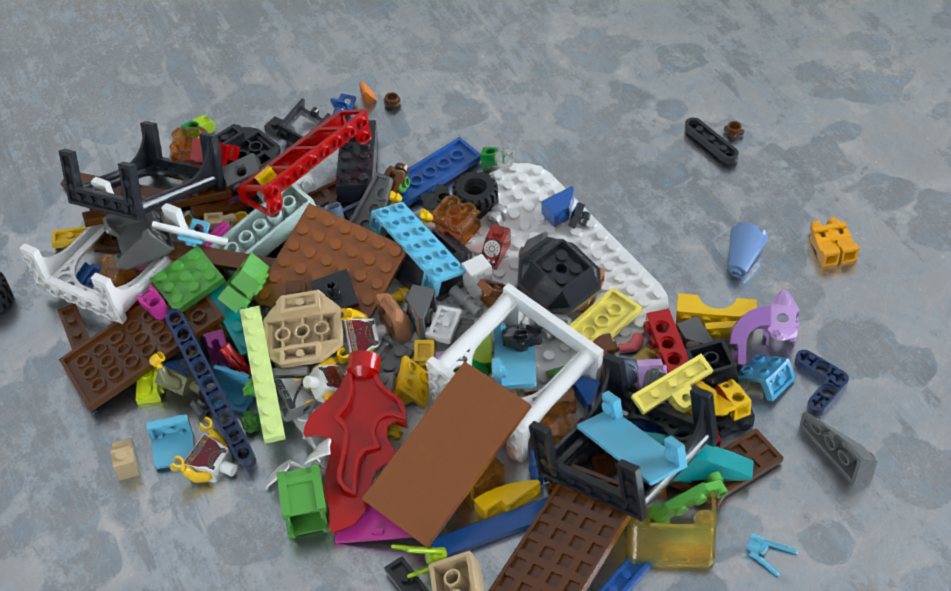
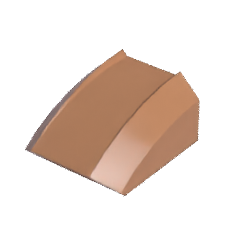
[376,293,415,344]

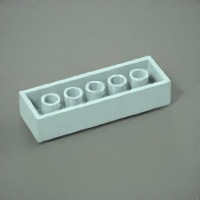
[209,183,316,277]

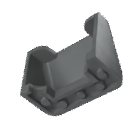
[102,195,174,270]

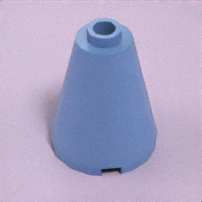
[727,222,768,277]

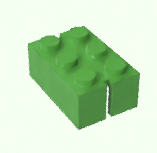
[218,252,269,313]

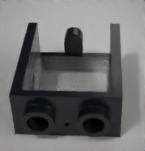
[278,98,331,144]

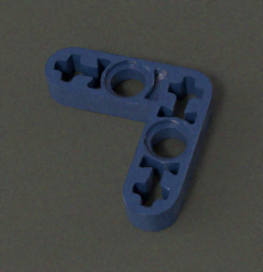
[795,350,849,417]

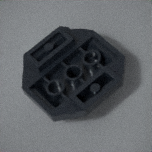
[217,124,281,183]
[395,229,472,301]
[517,236,601,314]

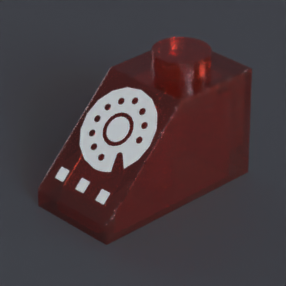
[481,224,511,270]

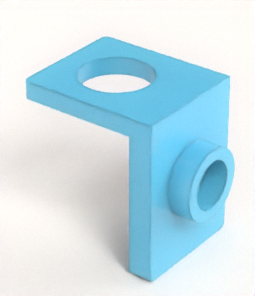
[178,218,210,247]

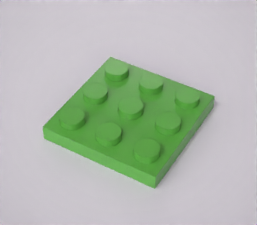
[150,246,226,313]

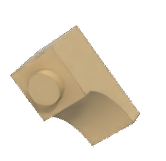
[110,438,140,481]

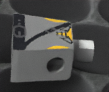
[274,378,317,422]

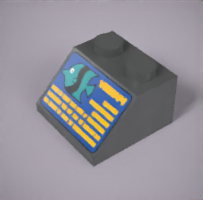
[405,284,437,340]

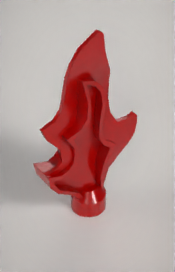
[303,350,408,534]

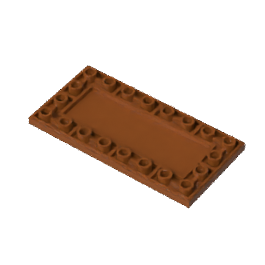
[362,361,532,548]

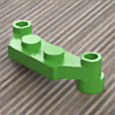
[647,472,728,529]

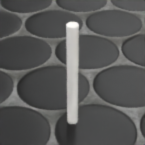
[151,221,228,246]

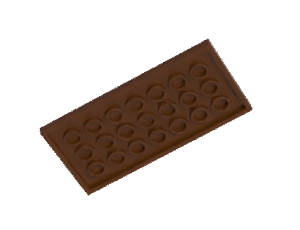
[59,291,225,412]

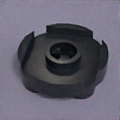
[502,324,542,352]

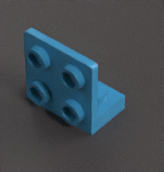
[738,354,796,401]
[212,365,256,416]

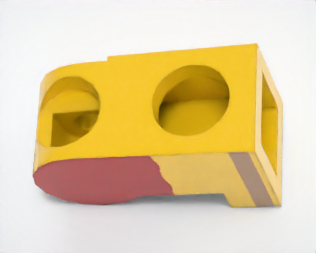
[716,379,752,421]

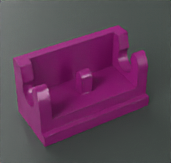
[203,329,230,369]

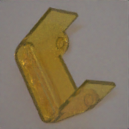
[626,492,717,567]

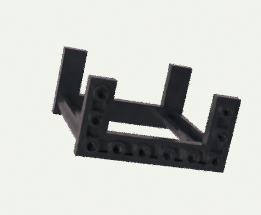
[58,121,225,221]
[529,353,718,522]

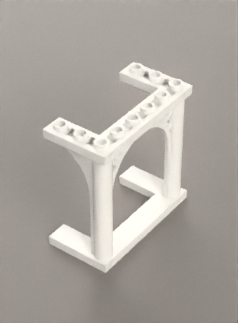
[19,177,188,324]
[427,283,604,463]

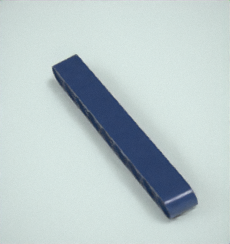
[165,308,255,467]

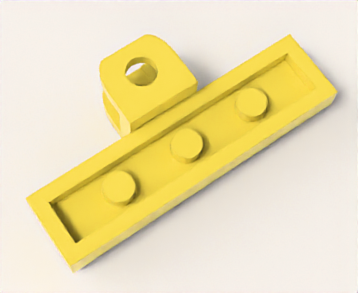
[631,354,713,415]

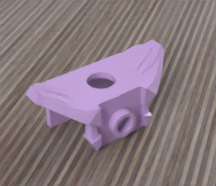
[762,290,800,345]

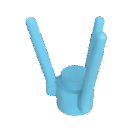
[746,533,798,576]

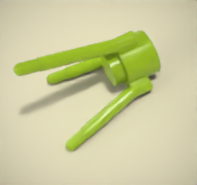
[391,544,447,578]

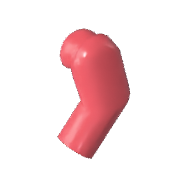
[619,332,644,354]

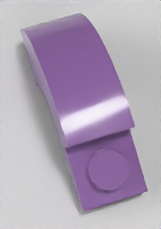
[727,306,771,367]

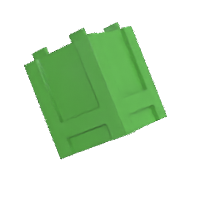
[276,464,330,539]

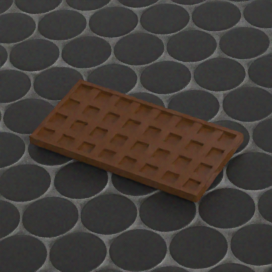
[488,463,631,591]

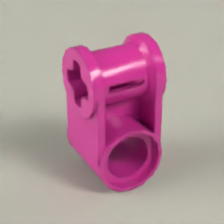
[135,285,170,320]

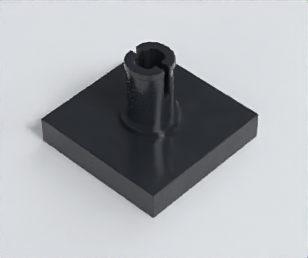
[310,269,359,308]

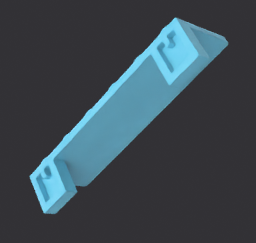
[368,202,466,297]
[492,322,536,390]
[577,391,687,485]

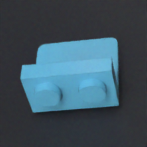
[146,414,194,469]

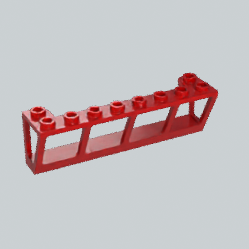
[237,109,372,217]

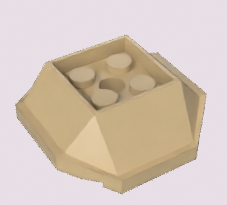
[263,290,343,369]

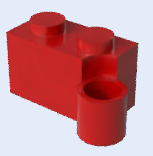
[189,138,240,167]

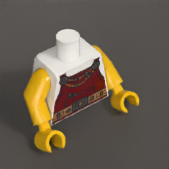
[340,308,387,357]
[303,348,349,402]
[170,417,237,483]

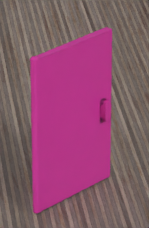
[335,504,412,544]

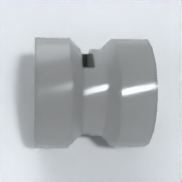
[484,204,509,229]

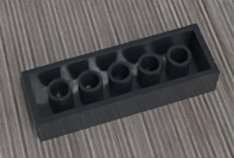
[335,120,378,203]

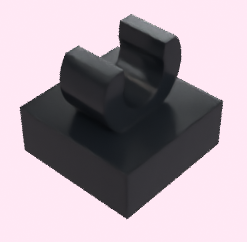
[568,202,591,229]

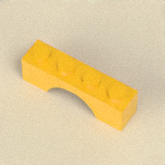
[676,293,757,326]

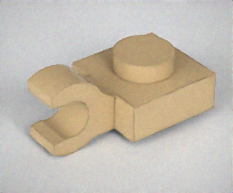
[204,212,237,230]

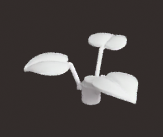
[265,434,331,492]

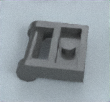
[374,335,414,377]

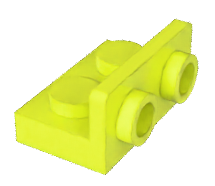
[136,367,165,404]

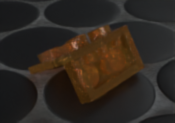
[539,401,575,440]

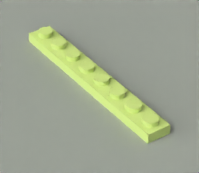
[240,306,286,444]

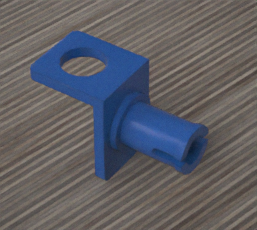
[330,93,356,114]

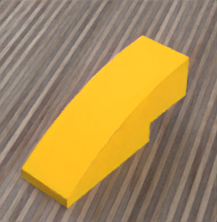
[474,480,541,521]

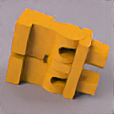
[810,217,860,267]

